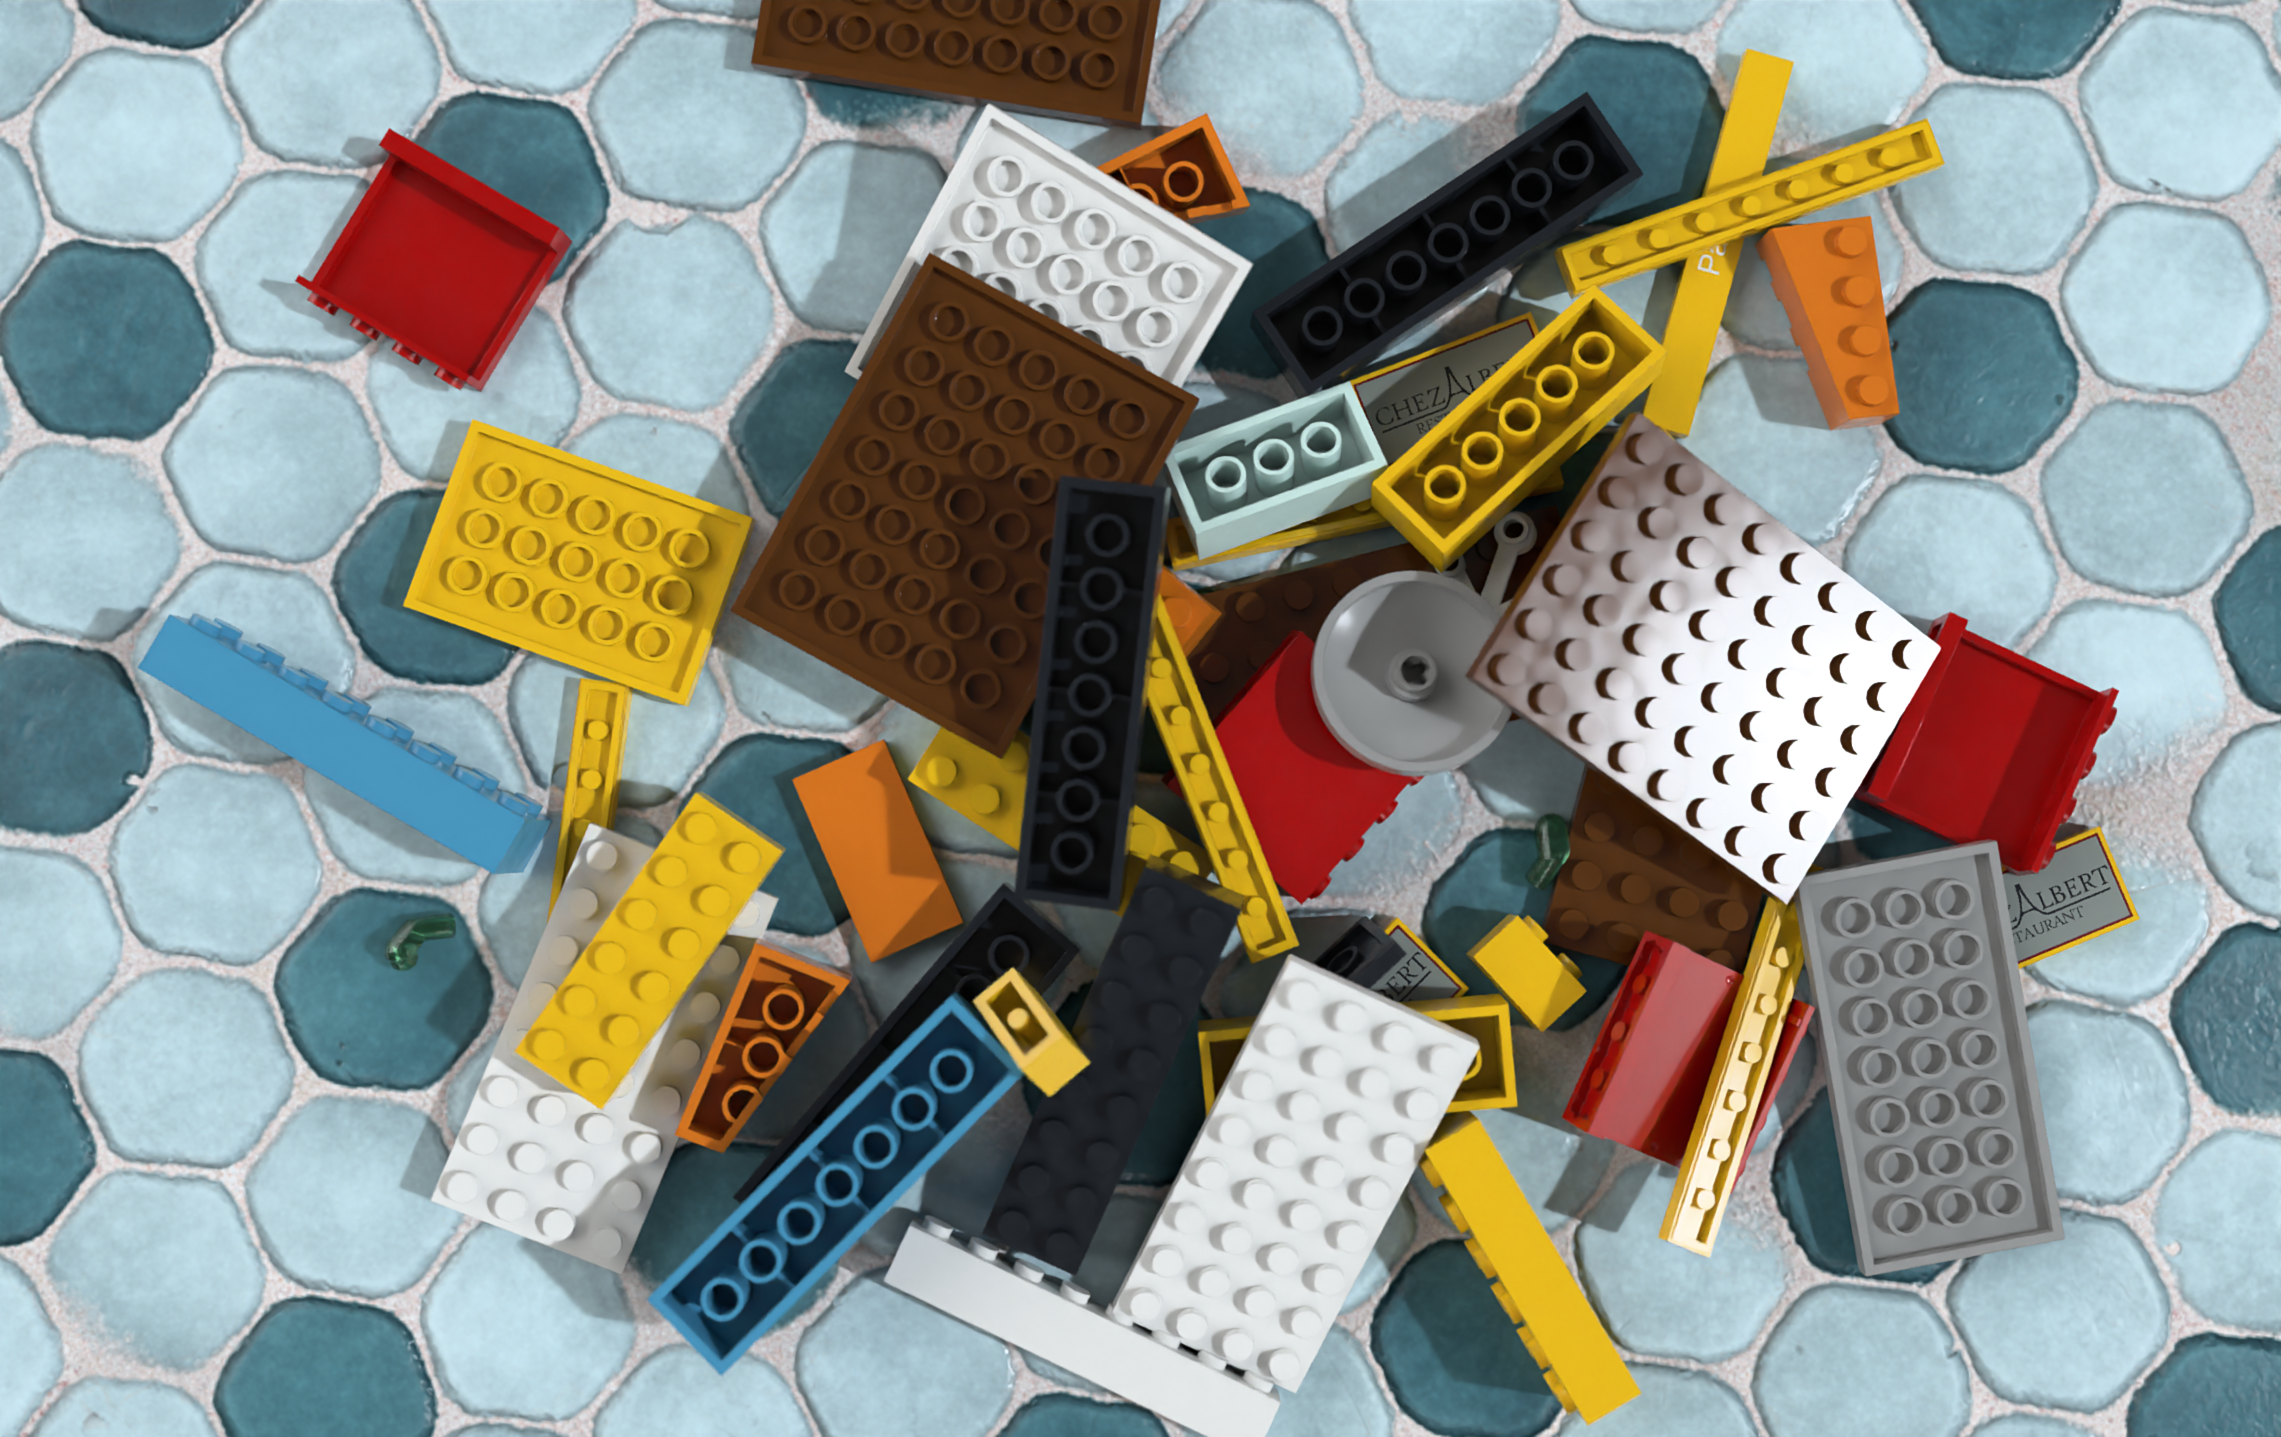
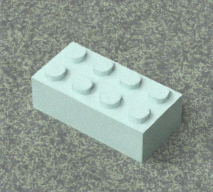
[1163,381,1388,560]

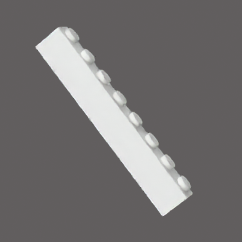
[883,1215,1281,1437]

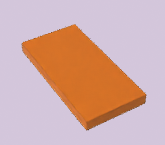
[792,739,965,963]

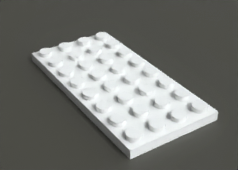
[430,823,780,1274]
[1112,954,1480,1393]

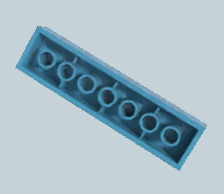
[138,613,553,874]
[647,991,1024,1376]

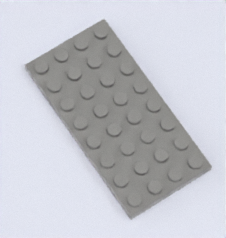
[1793,839,2065,1276]

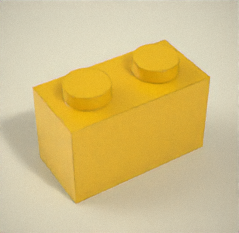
[1466,914,1587,1032]
[973,968,1090,1097]

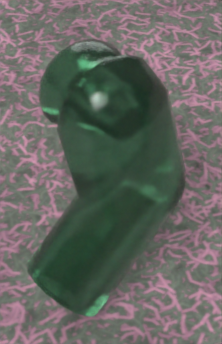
[1525,813,1571,890]
[385,913,456,971]

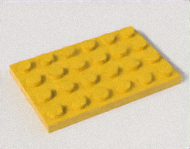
[403,419,756,707]

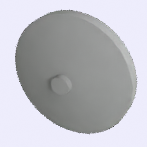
[1311,571,1512,776]

